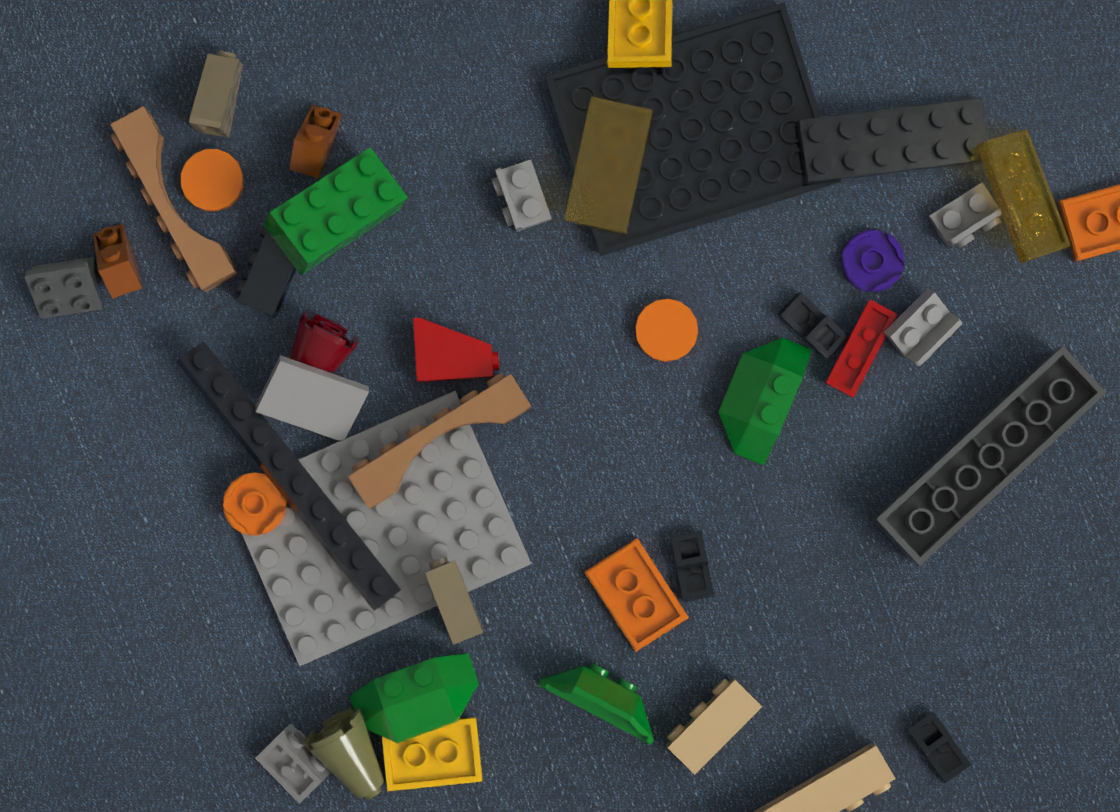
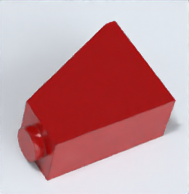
[413,318,499,383]

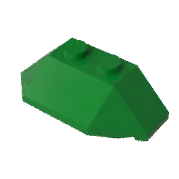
[718,338,812,466]
[350,653,479,743]
[538,663,654,745]

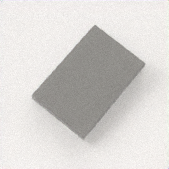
[255,355,369,441]

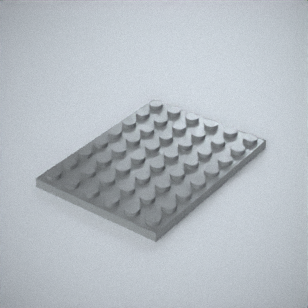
[224,391,532,667]

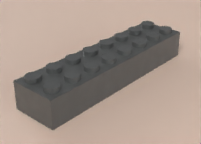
[871,346,1107,566]

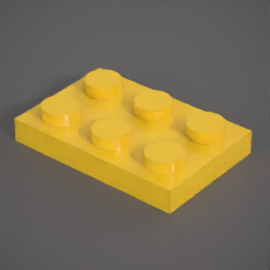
[607,0,673,68]
[382,717,483,791]

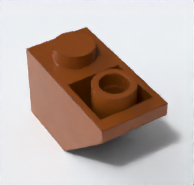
[289,105,342,178]
[93,224,142,299]

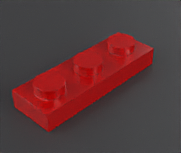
[824,299,897,398]

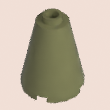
[304,708,384,800]

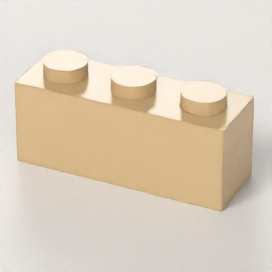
[666,677,762,775]

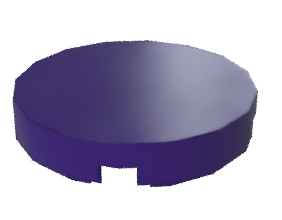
[841,229,905,293]

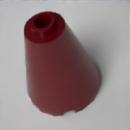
[289,311,359,374]

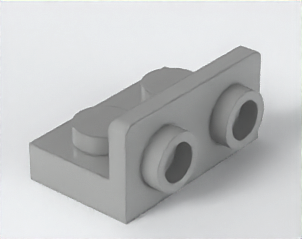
[492,160,552,232]
[928,182,1006,249]
[883,288,962,366]
[255,724,331,804]

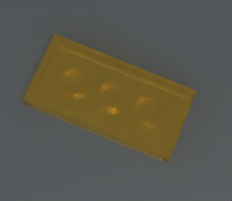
[564,97,653,234]
[977,129,1071,264]

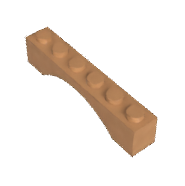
[110,106,239,292]
[348,373,532,509]

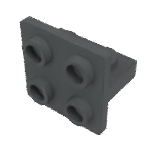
[25,257,102,319]

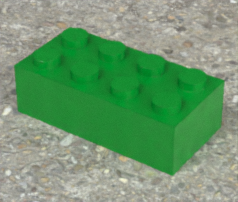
[263,147,408,276]

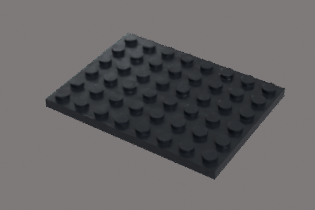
[545,2,841,257]

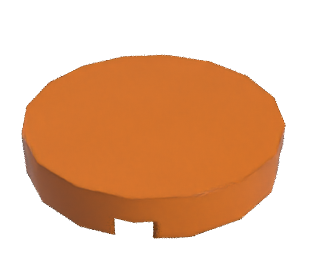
[181,149,244,212]
[635,299,698,362]
[223,472,287,536]

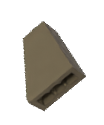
[189,51,243,138]
[425,557,484,645]

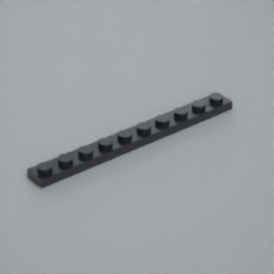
[177,341,401,611]

